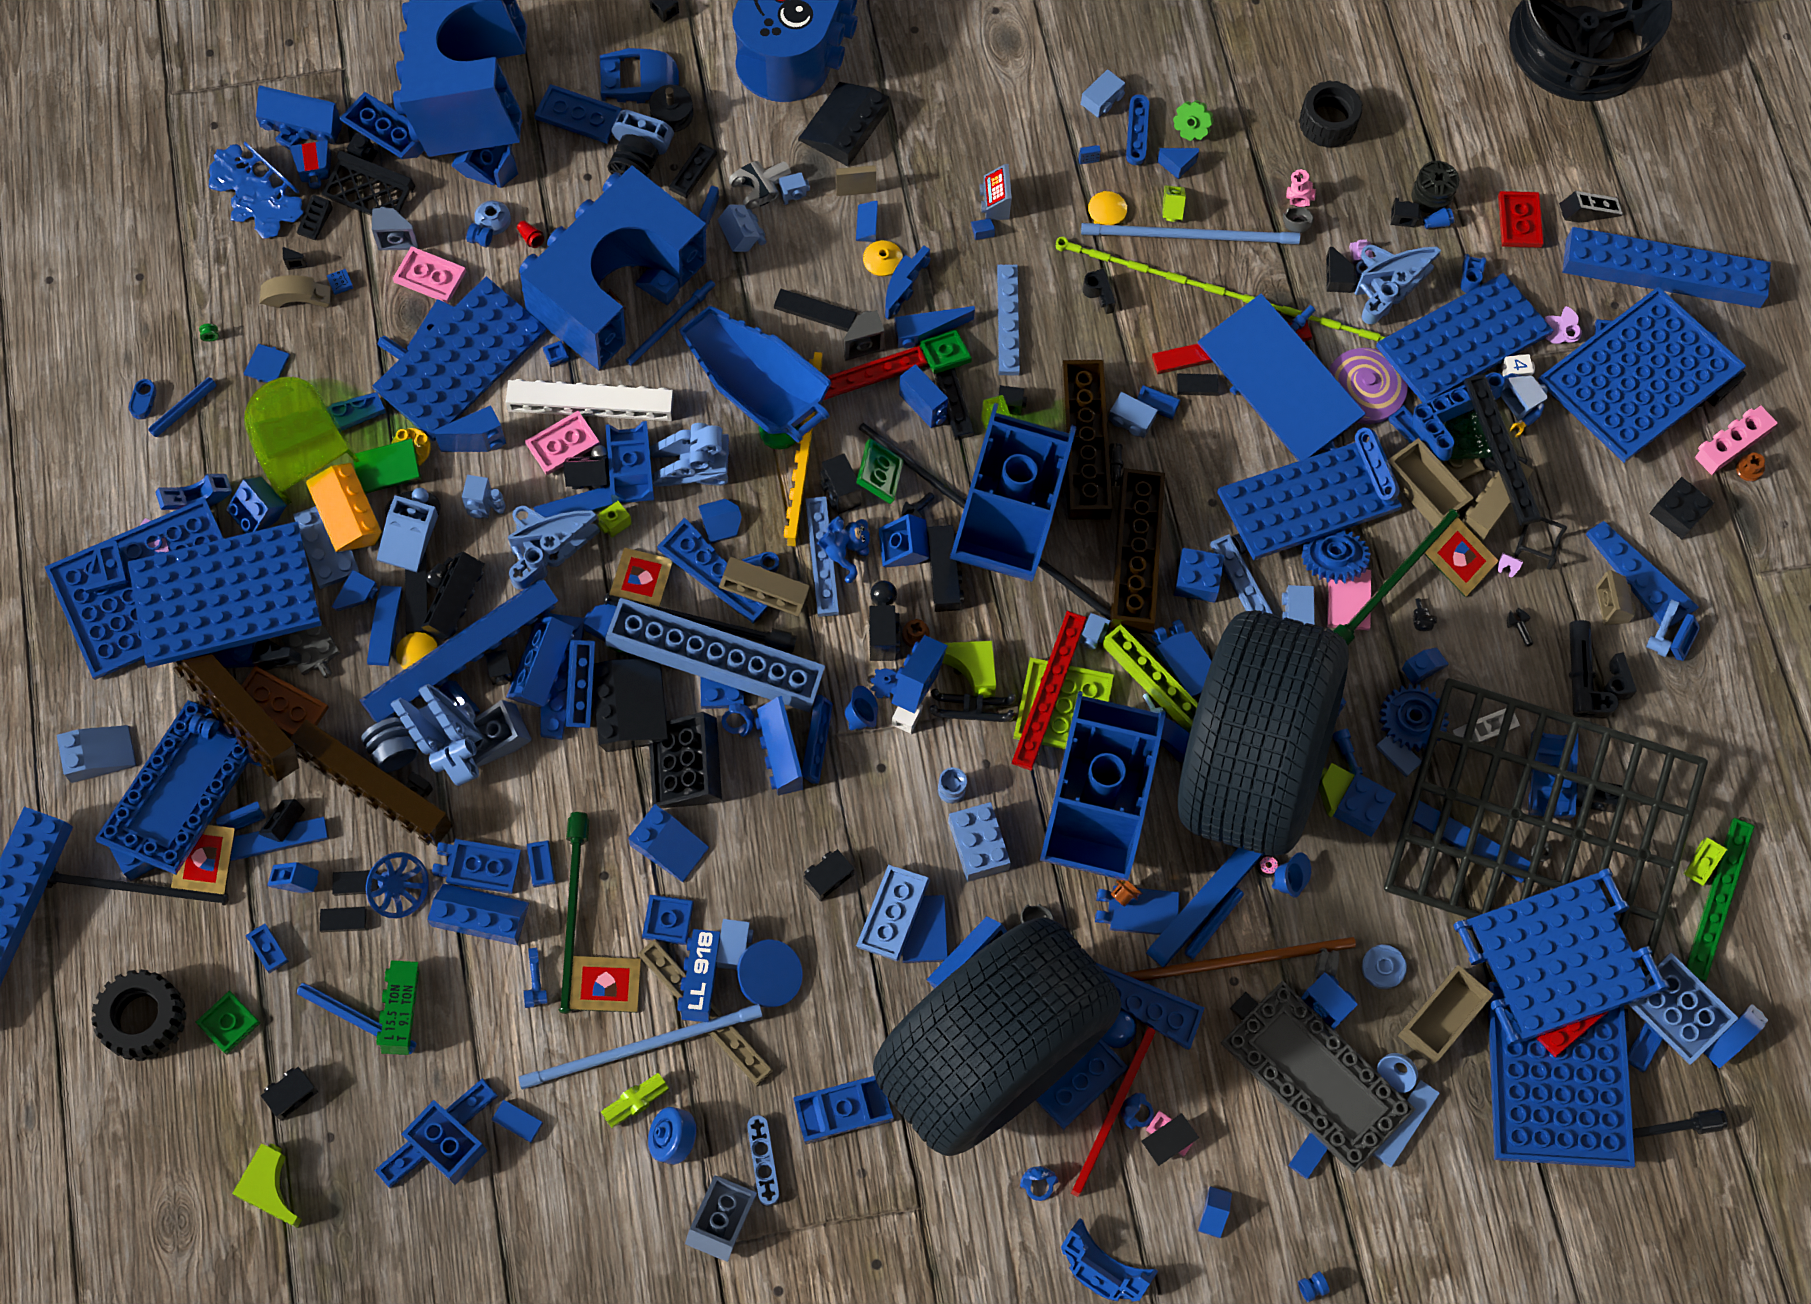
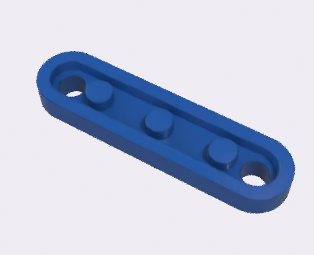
[1126,95,1149,165]
[1355,427,1400,501]

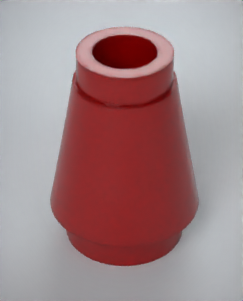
[517,220,544,248]

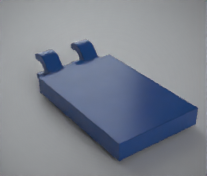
[1152,619,1212,699]
[432,839,521,894]
[1095,886,1179,935]

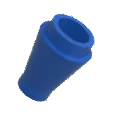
[1423,207,1454,229]

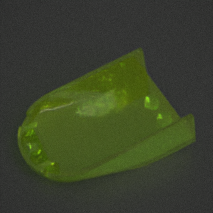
[244,377,360,504]

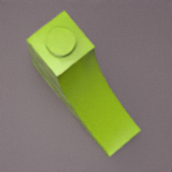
[942,641,996,698]
[232,1143,302,1228]

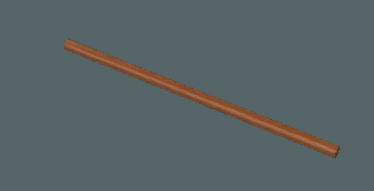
[1122,937,1356,981]

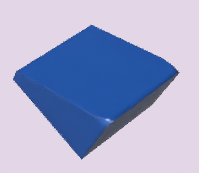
[971,218,995,240]

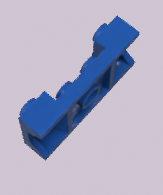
[605,421,654,504]
[1528,729,1578,820]
[793,1076,894,1145]

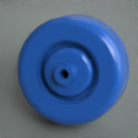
[648,1107,696,1165]

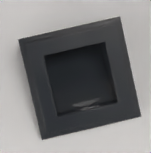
[282,247,308,270]

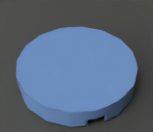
[1362,944,1407,989]

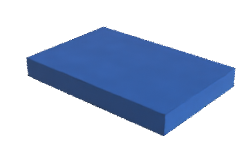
[902,895,947,963]

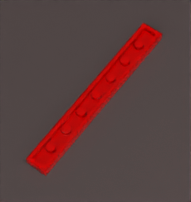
[1152,320,1312,374]
[1011,611,1087,771]
[1070,1027,1156,1197]

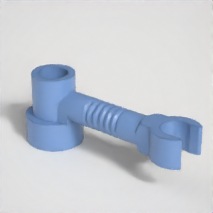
[1646,599,1679,657]

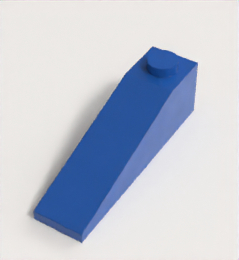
[894,306,975,348]

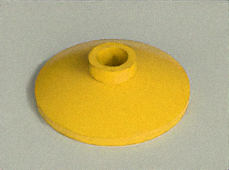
[863,240,903,276]

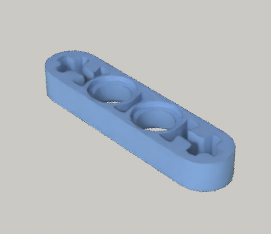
[747,1115,779,1206]

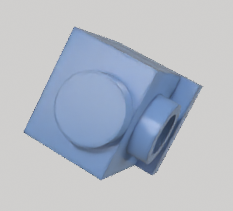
[779,172,810,205]
[1080,613,1110,649]

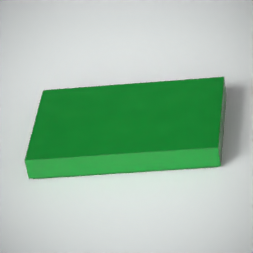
[352,438,421,494]
[856,438,903,504]

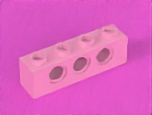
[1695,406,1778,475]

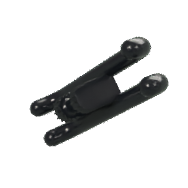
[930,688,1016,722]

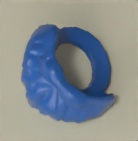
[721,703,755,737]
[1120,1093,1154,1130]
[1020,1166,1058,1201]

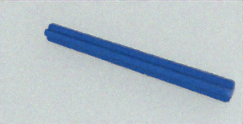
[297,983,417,1054]

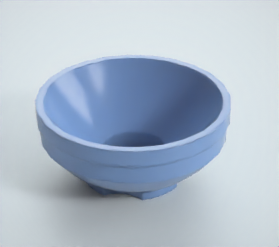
[474,200,511,235]
[1377,1053,1418,1093]

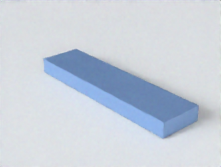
[1372,1080,1440,1168]

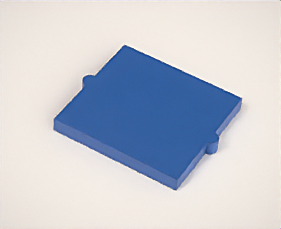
[243,344,290,385]

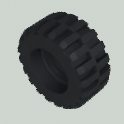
[91,969,187,1061]

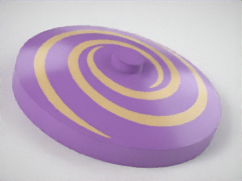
[1329,348,1408,424]

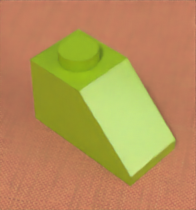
[1162,185,1186,222]
[1318,763,1355,818]

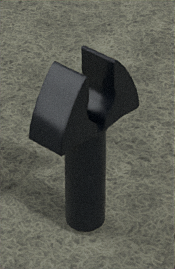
[901,492,935,518]
[1507,608,1534,647]

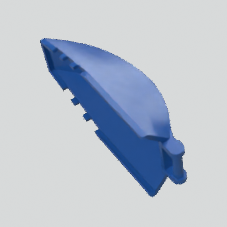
[679,305,831,443]

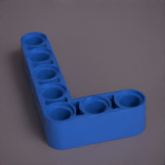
[1412,373,1504,461]

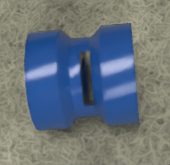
[466,223,493,248]
[188,712,220,740]
[1298,1271,1330,1302]

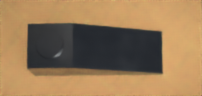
[1559,191,1623,223]

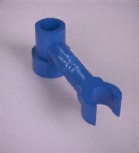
[523,948,547,1008]

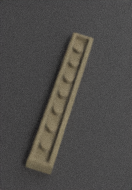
[638,939,773,1087]

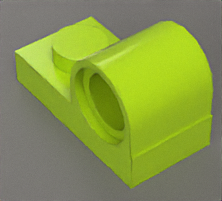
[1683,837,1727,886]

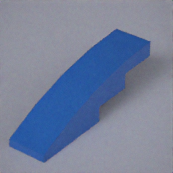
[367,585,403,666]

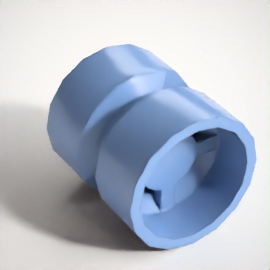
[938,767,967,804]

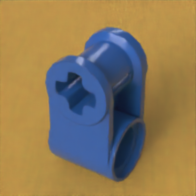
[1460,254,1486,293]

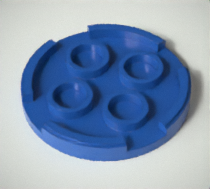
[737,939,803,1008]

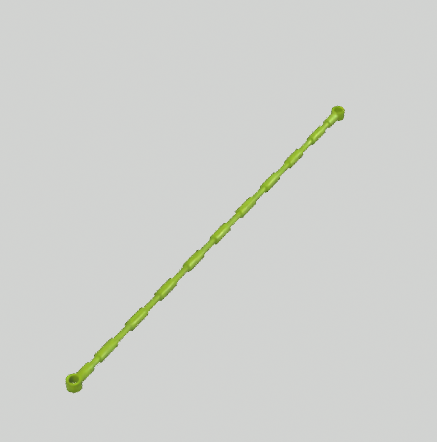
[1056,237,1386,342]

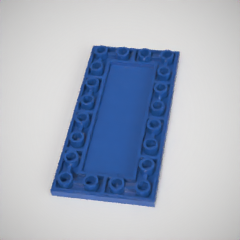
[1198,293,1366,461]
[95,700,251,875]

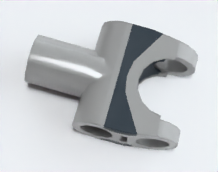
[729,161,792,209]

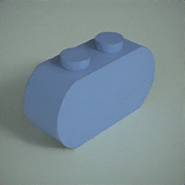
[612,109,674,155]

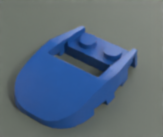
[600,48,679,104]

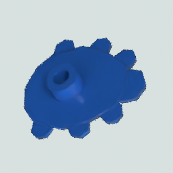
[870,668,898,698]

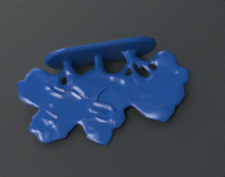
[209,141,303,239]

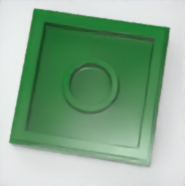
[919,329,972,374]
[195,990,261,1055]

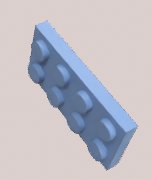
[293,506,360,589]
[856,865,930,962]

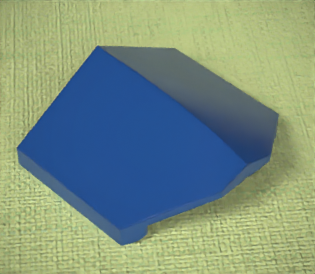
[494,144,518,188]
[698,499,742,544]

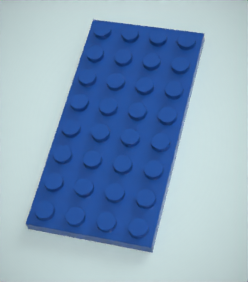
[1376,273,1553,403]
[372,276,546,442]
[1217,442,1402,561]

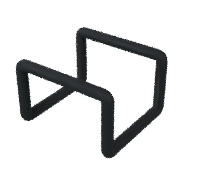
[1514,516,1567,570]

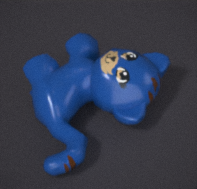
[817,516,870,583]

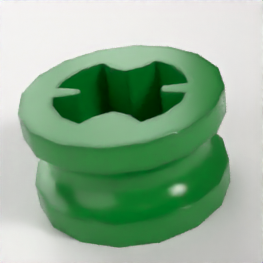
[199,324,219,342]

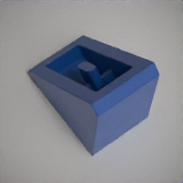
[1157,148,1199,179]
[1198,1186,1232,1238]

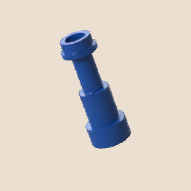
[1332,729,1363,777]

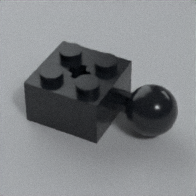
[869,580,900,661]

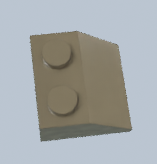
[1595,570,1636,625]

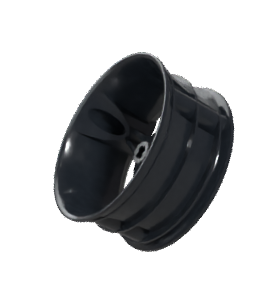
[1509,0,1672,102]

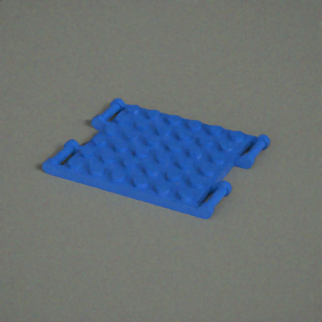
[1453,868,1670,1046]

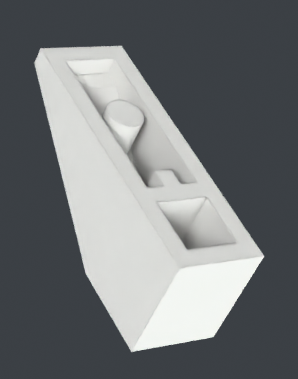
[1453,708,1520,743]

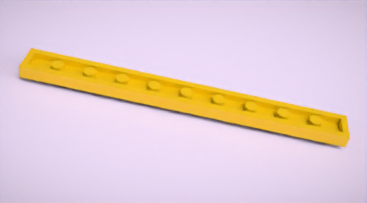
[784,352,823,547]

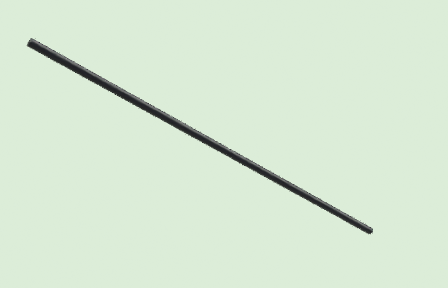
[859,423,1161,660]

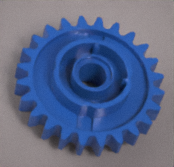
[1302,529,1370,584]
[1379,684,1449,752]

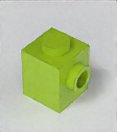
[598,501,632,538]

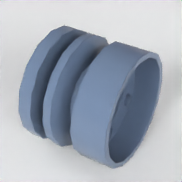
[361,717,419,773]

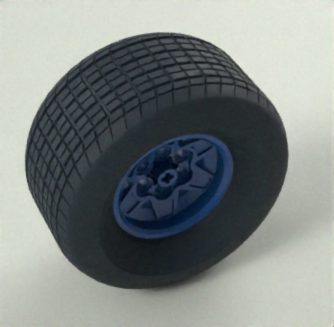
[1178,610,1349,856]
[873,918,1121,1156]

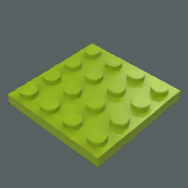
[1013,657,1114,749]

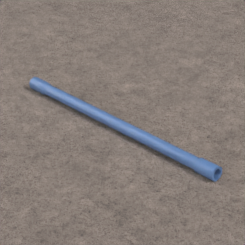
[1081,223,1300,245]
[518,1004,763,1090]

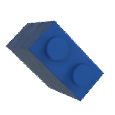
[899,364,948,428]

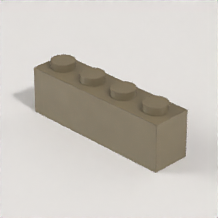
[719,557,810,616]

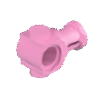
[1287,169,1316,207]

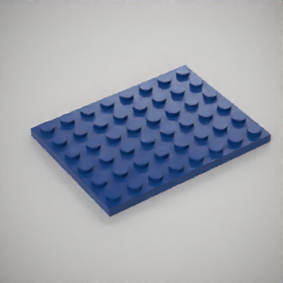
[1538,286,1746,463]
[44,498,224,680]
[128,521,322,668]
[1487,982,1635,1169]

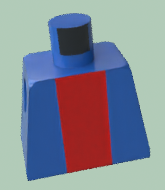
[290,140,331,189]

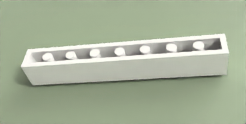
[506,379,674,421]

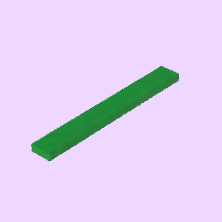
[1686,817,1755,983]

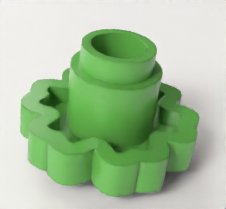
[1173,100,1214,141]

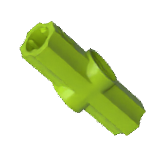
[601,1073,669,1128]

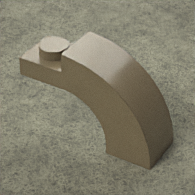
[259,275,331,308]

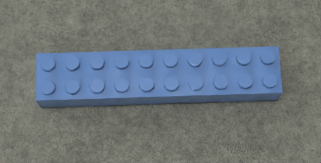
[605,598,825,713]

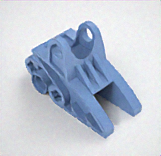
[1355,245,1441,324]
[649,423,729,487]
[508,506,600,590]
[391,684,483,786]

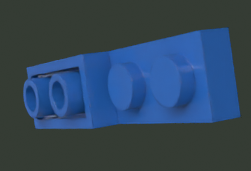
[885,245,931,320]

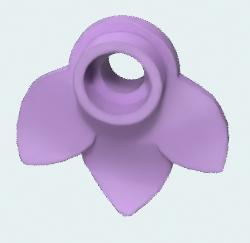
[1545,306,1582,344]

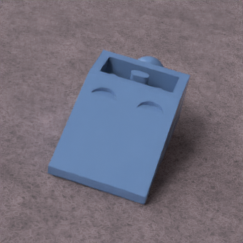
[377,488,438,572]

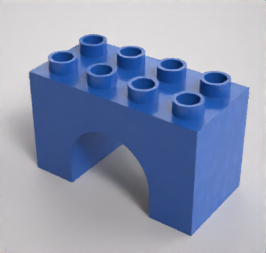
[393,0,527,157]
[519,166,706,371]

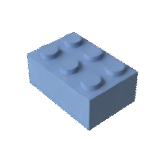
[948,802,1010,882]

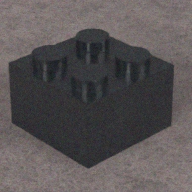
[819,453,861,515]
[1649,477,1715,540]

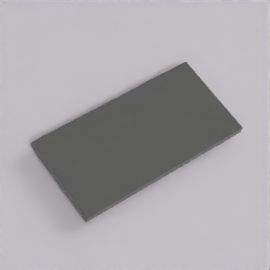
[1220,980,1416,1174]

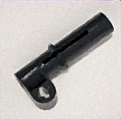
[1569,620,1619,719]

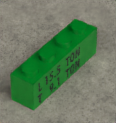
[376,960,419,1055]

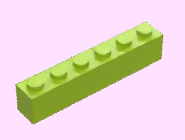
[1103,624,1198,733]

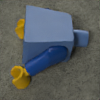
[1501,373,1548,438]

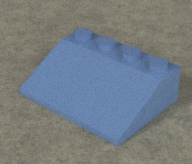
[1628,953,1738,1065]

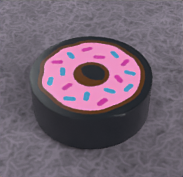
[1257,855,1280,878]

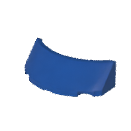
[1061,1218,1158,1302]

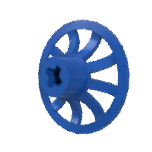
[366,852,429,919]

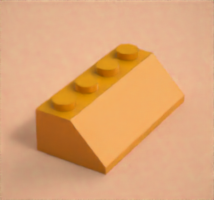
[306,463,382,552]

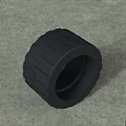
[1299,80,1363,148]

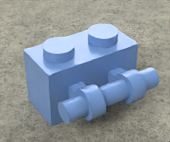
[717,205,767,252]
[462,475,506,519]

